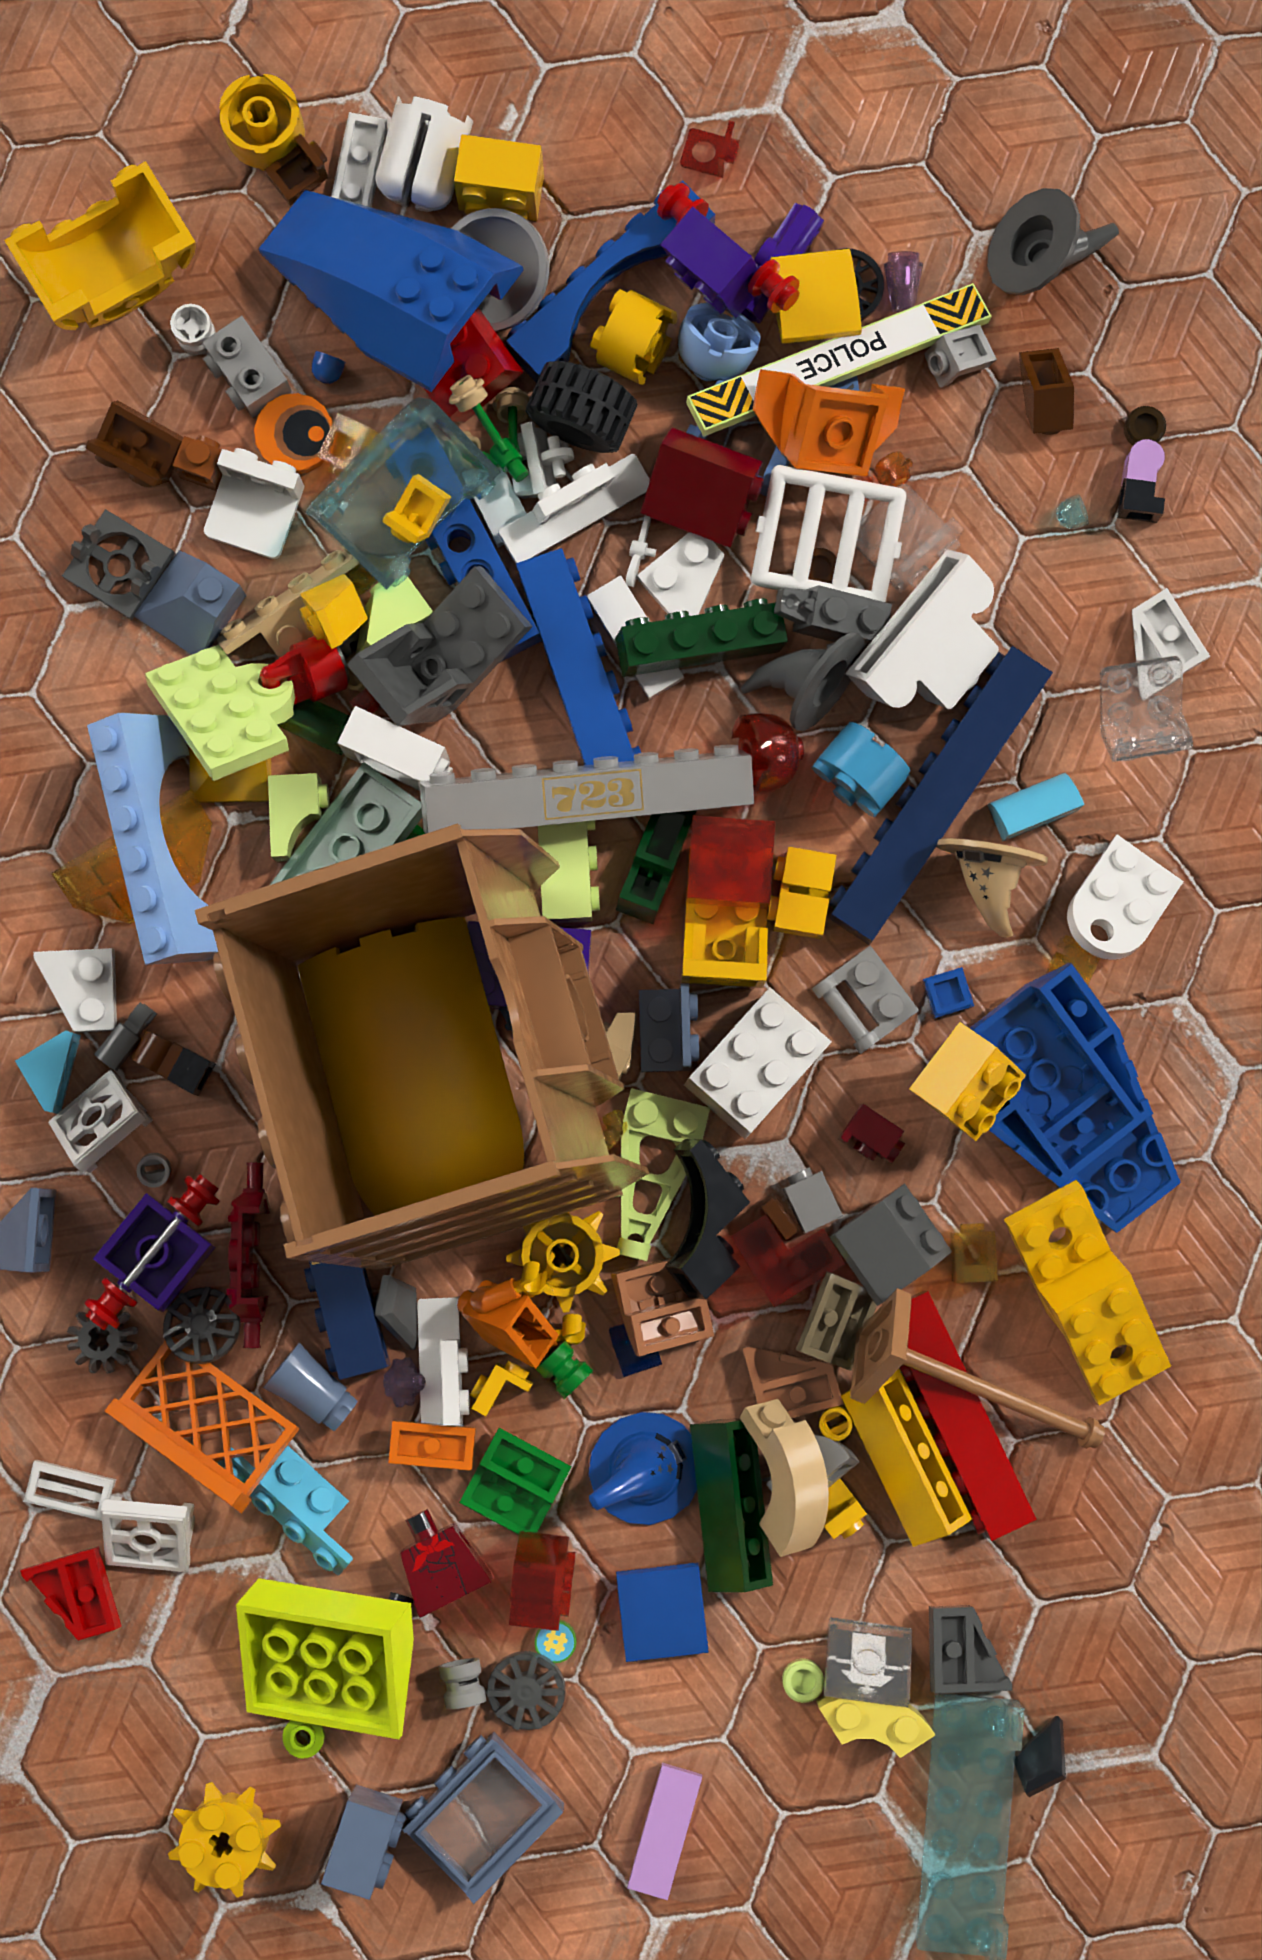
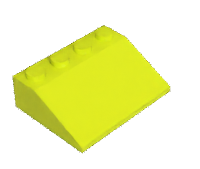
[236,1578,414,1740]

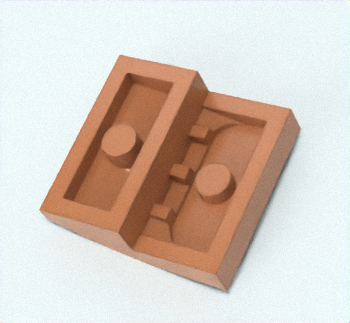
[611,1257,714,1356]

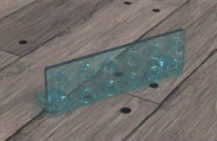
[916,1693,1025,1960]

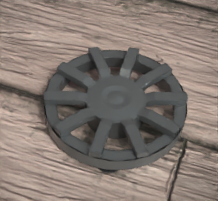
[487,1651,566,1730]

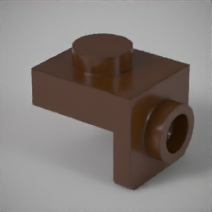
[264,134,328,206]

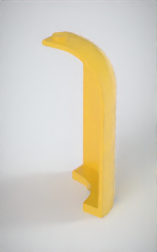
[298,917,524,1216]

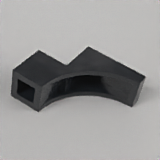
[665,1139,750,1300]

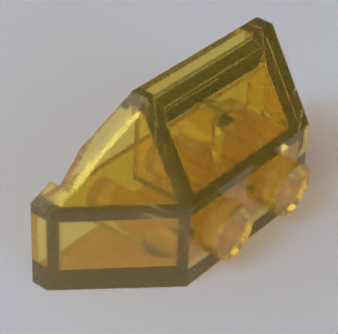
[51,788,212,924]

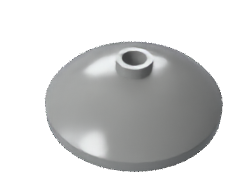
[451,208,549,332]

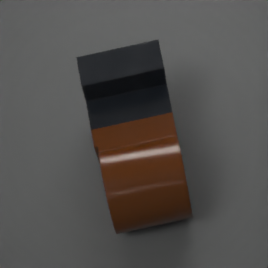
[131,1030,216,1096]

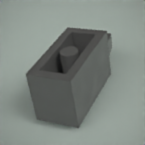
[774,585,892,650]

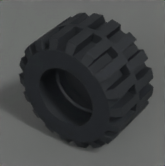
[525,361,638,453]

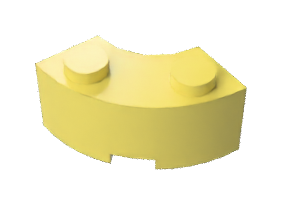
[816,1695,935,1758]

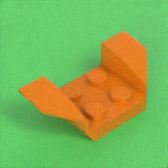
[752,369,905,476]

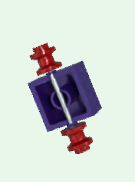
[657,183,800,319]
[84,1174,220,1331]

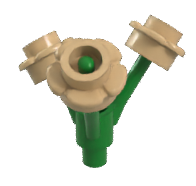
[445,375,530,482]

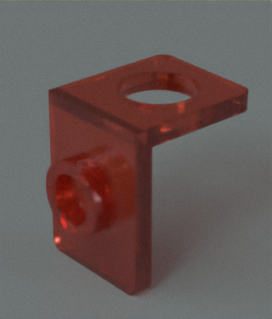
[680,120,740,178]

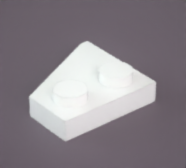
[637,532,724,616]
[1132,588,1210,699]
[33,948,117,1032]

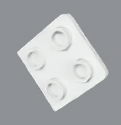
[204,448,305,559]

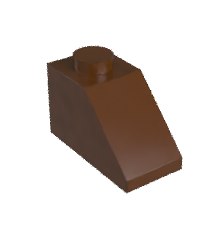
[1019,348,1074,435]

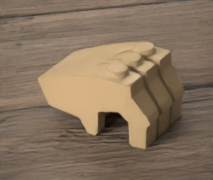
[603,1013,636,1080]

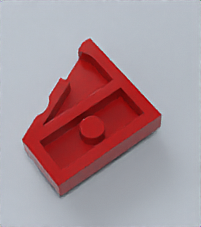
[20,1546,122,1641]

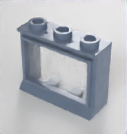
[402,1732,564,1905]

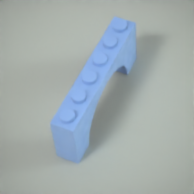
[87,713,218,965]

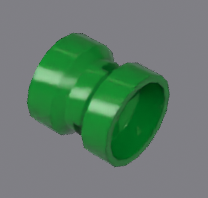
[536,1341,594,1399]

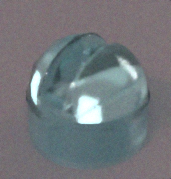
[1056,494,1089,529]

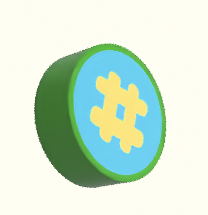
[535,1619,577,1663]

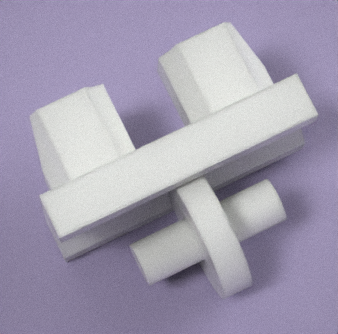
[512,421,574,499]

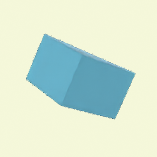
[15,1031,81,1114]

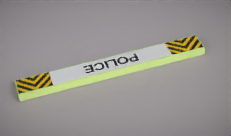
[686,283,991,437]

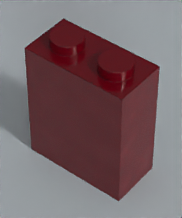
[640,427,764,548]

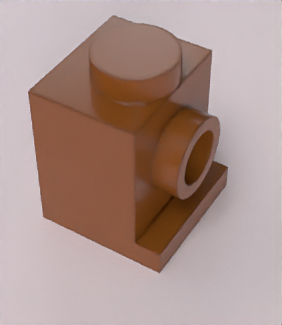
[173,435,223,491]

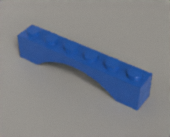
[506,180,716,383]

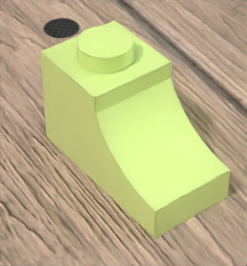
[268,773,329,862]

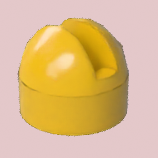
[819,1406,853,1441]

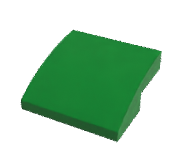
[459,1428,572,1542]

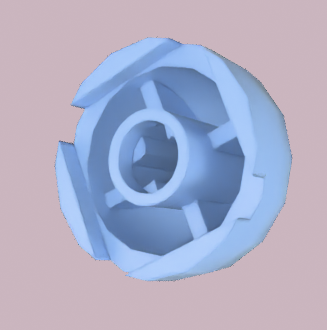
[678,303,760,381]

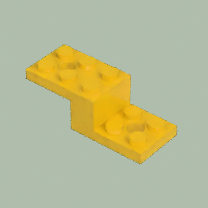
[1003,1180,1171,1406]

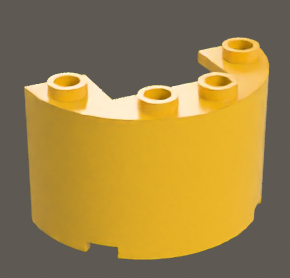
[4,161,196,330]

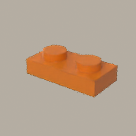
[388,1420,476,1470]

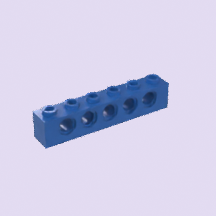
[384,421,541,663]

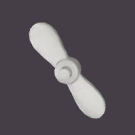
[626,515,657,587]

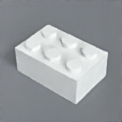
[684,987,832,1139]

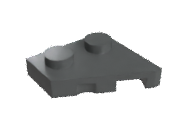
[929,1605,1012,1694]

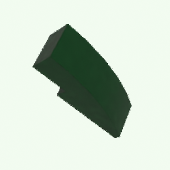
[616,810,697,925]

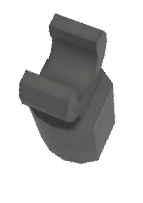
[94,1002,157,1071]

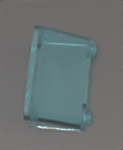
[306,397,501,590]

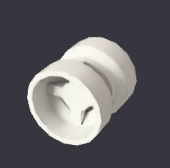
[170,304,216,355]

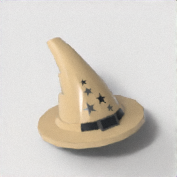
[936,838,1048,937]

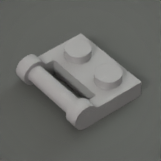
[812,945,919,1054]

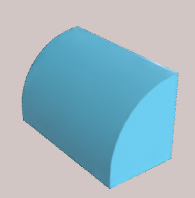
[987,773,1085,841]

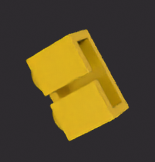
[767,847,837,939]

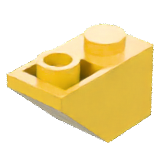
[299,574,368,649]

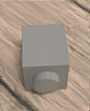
[783,1167,843,1234]

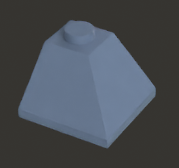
[134,550,246,655]
[0,1188,56,1273]

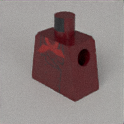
[400,1509,493,1618]

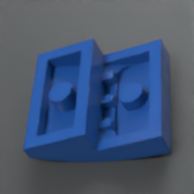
[616,1562,709,1662]

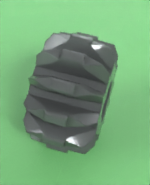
[67,1312,138,1373]

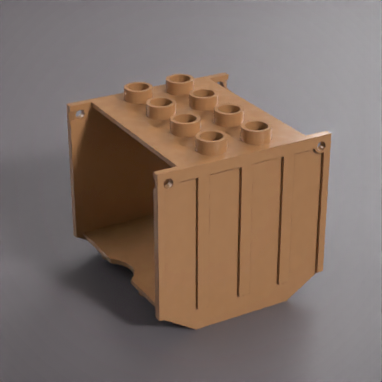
[195,823,649,1270]

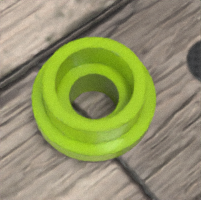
[282,1720,325,1758]

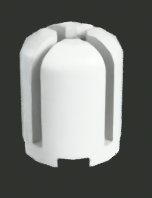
[375,96,473,212]

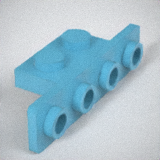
[218,1446,353,1575]

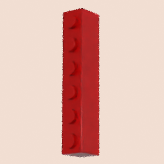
[899,1290,1037,1541]

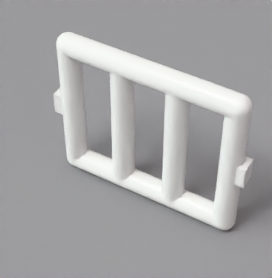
[751,465,907,602]

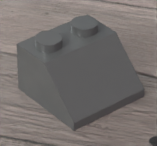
[830,1183,952,1306]

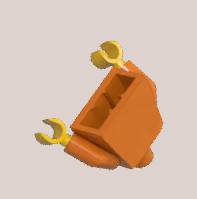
[457,1261,586,1369]

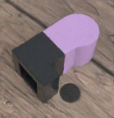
[1117,439,1165,523]

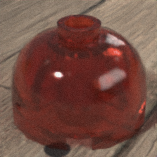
[731,713,804,795]

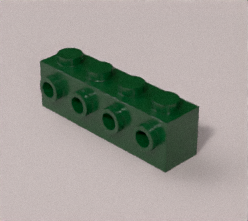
[615,598,788,677]
[690,1418,773,1593]

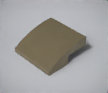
[796,1271,877,1371]

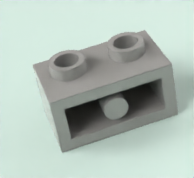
[202,315,292,418]

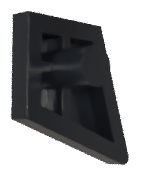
[1012,1716,1066,1797]

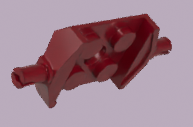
[227,1162,270,1348]

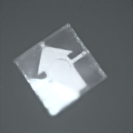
[824,1617,912,1708]

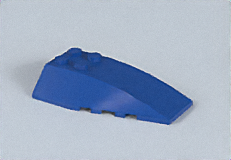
[259,190,524,392]
[970,963,1181,1233]

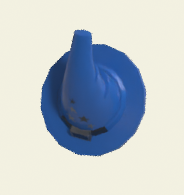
[589,1412,697,1525]

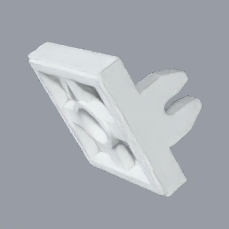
[48,1070,153,1174]
[101,1496,195,1572]

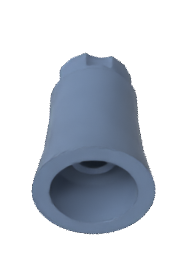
[263,1342,358,1431]

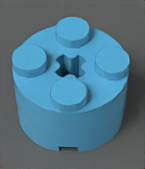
[811,722,910,818]

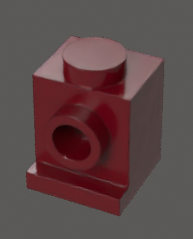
[838,1104,905,1164]

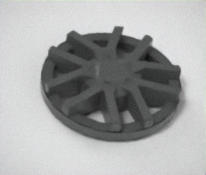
[163,1286,241,1364]

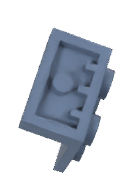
[639,983,699,1072]

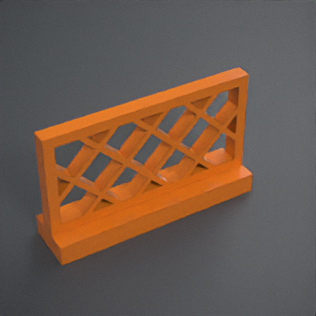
[105,1337,299,1514]

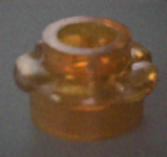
[874,451,913,487]

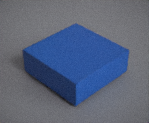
[922,967,974,1019]

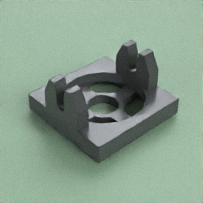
[62,509,175,621]

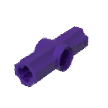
[741,203,824,324]

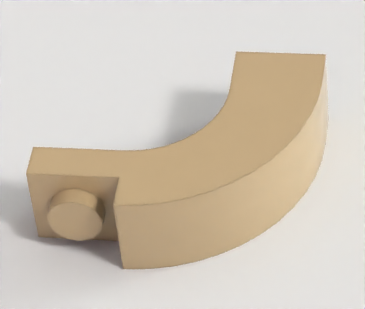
[740,1399,829,1557]

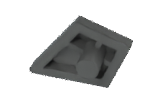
[374,1275,417,1350]

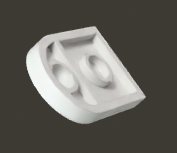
[1067,835,1184,960]

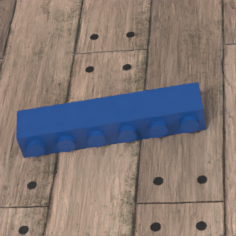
[516,548,641,765]

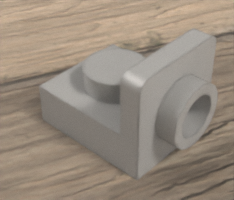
[924,324,997,388]

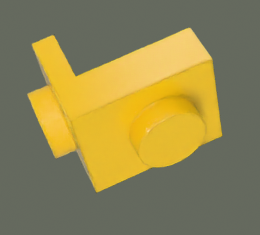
[382,474,451,543]
[469,1360,533,1416]
[824,1479,867,1539]

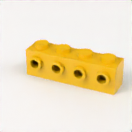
[841,1369,972,1547]

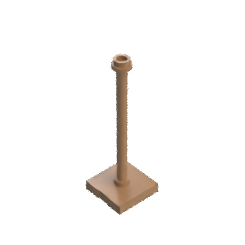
[850,1288,1105,1449]

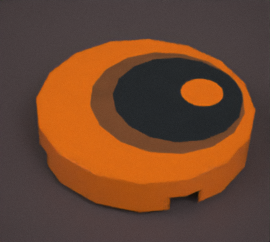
[254,393,335,474]

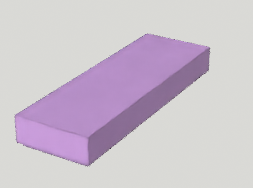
[627,1763,702,1900]

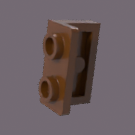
[85,400,183,488]

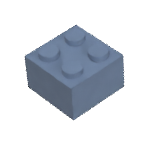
[321,1784,406,1900]

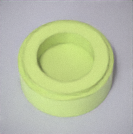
[782,1658,824,1703]

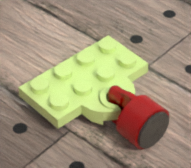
[145,636,349,781]

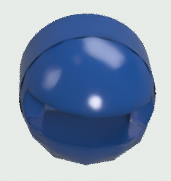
[311,351,346,384]

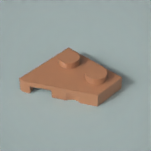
[742,1346,843,1418]

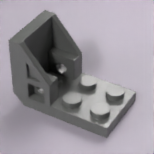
[347,566,533,726]

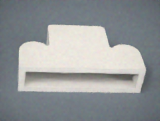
[845,549,999,709]

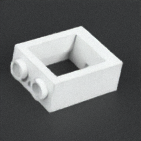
[337,706,453,791]

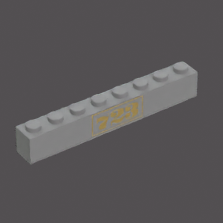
[419,745,754,833]

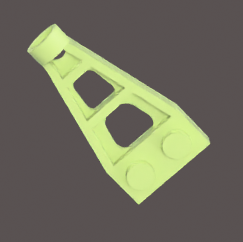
[617,1088,710,1261]

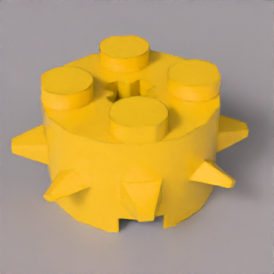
[506,1211,620,1313]
[168,1782,281,1898]

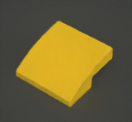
[770,249,862,344]

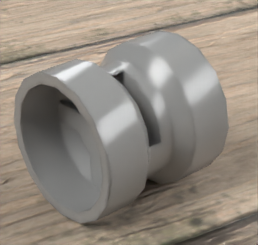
[439,1658,486,1709]

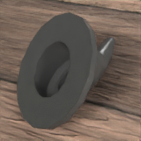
[987,188,1119,295]
[741,632,865,731]

